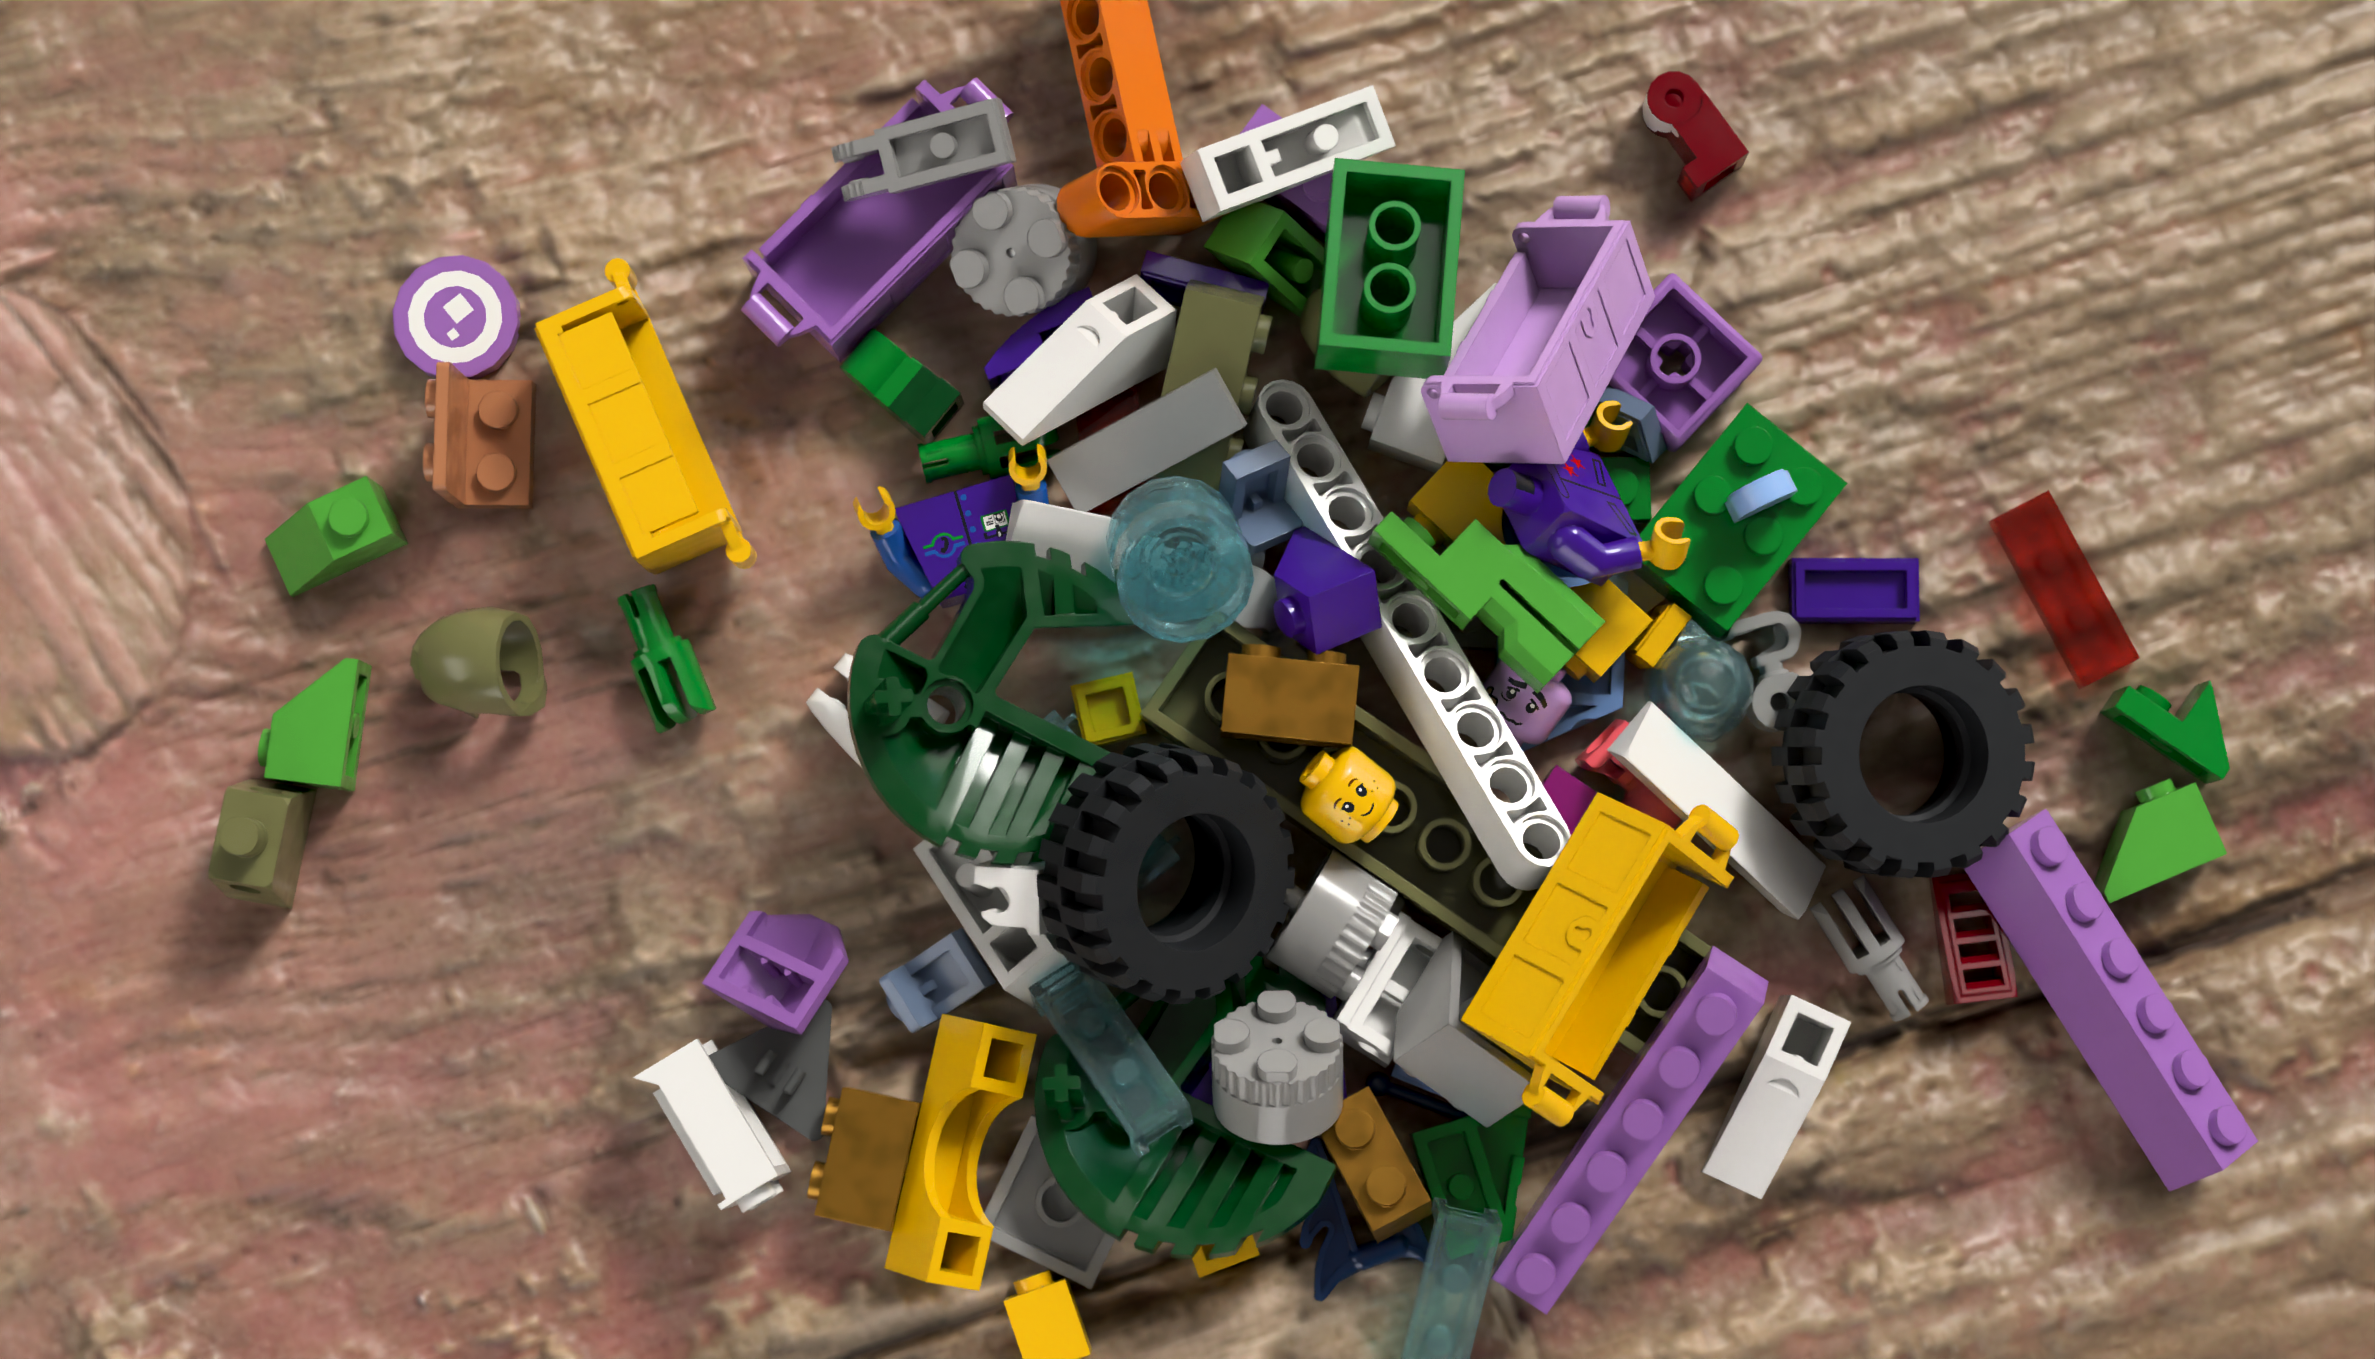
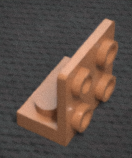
[423,362,536,509]

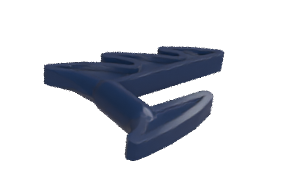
[1299,1137,1435,1302]

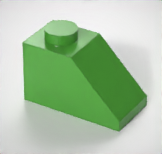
[1203,202,1325,317]
[265,476,408,597]
[258,658,372,791]
[2093,778,2227,904]

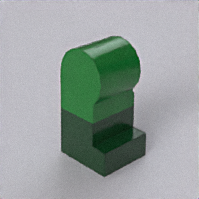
[839,328,964,444]

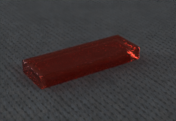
[1989,490,2140,689]

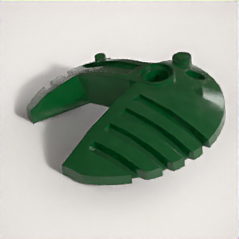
[847,541,1134,865]
[1034,955,1336,1259]

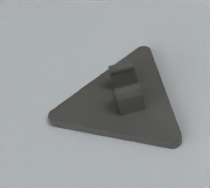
[708,1000,832,1141]

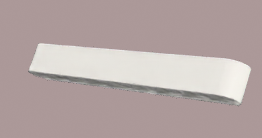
[1243,379,1571,891]

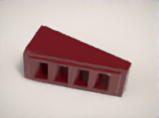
[1929,873,2018,1005]

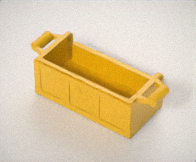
[534,258,757,575]
[1461,792,1739,1127]

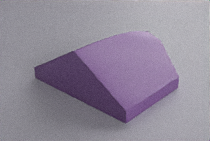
[702,911,849,1035]

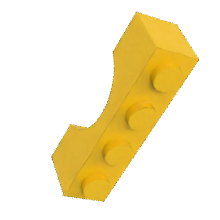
[1406,461,1653,683]
[884,1013,1037,1291]

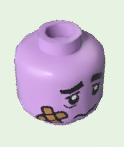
[1483,659,1572,747]

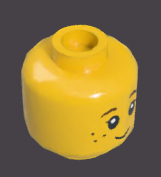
[1299,747,1399,844]

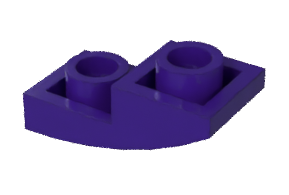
[984,287,1093,390]

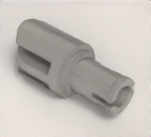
[1809,875,1929,1022]

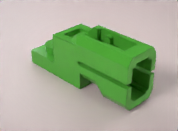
[1368,511,1606,694]

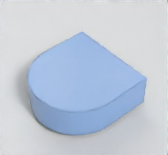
[1725,469,1798,524]

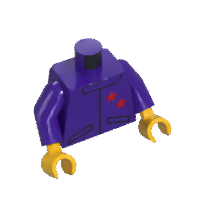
[1488,400,1691,586]

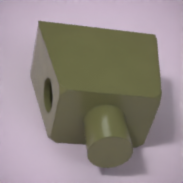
[208,778,317,909]

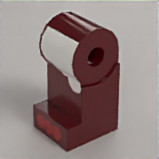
[1642,71,1749,202]

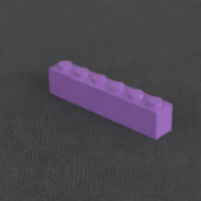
[1964,809,2258,1192]
[1491,946,1769,1315]

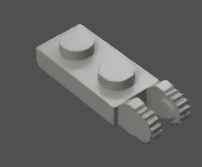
[831,98,1017,202]

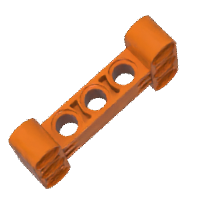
[1057,0,1230,238]

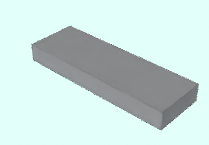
[1047,367,1247,512]

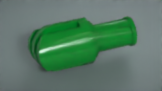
[917,416,1062,484]
[617,584,716,734]

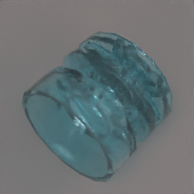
[1106,476,1254,643]

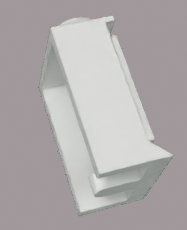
[633,1039,792,1213]

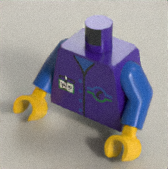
[853,444,1049,608]

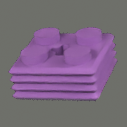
[1608,273,1762,452]

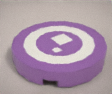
[392,255,521,380]

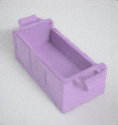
[1421,195,1655,464]

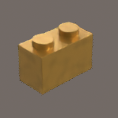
[1220,644,1360,749]
[807,1086,922,1232]
[1319,1086,1434,1243]

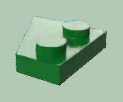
[1409,1104,1532,1259]

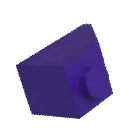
[1274,526,1382,655]

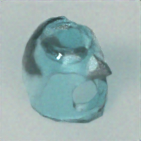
[1643,620,1754,743]

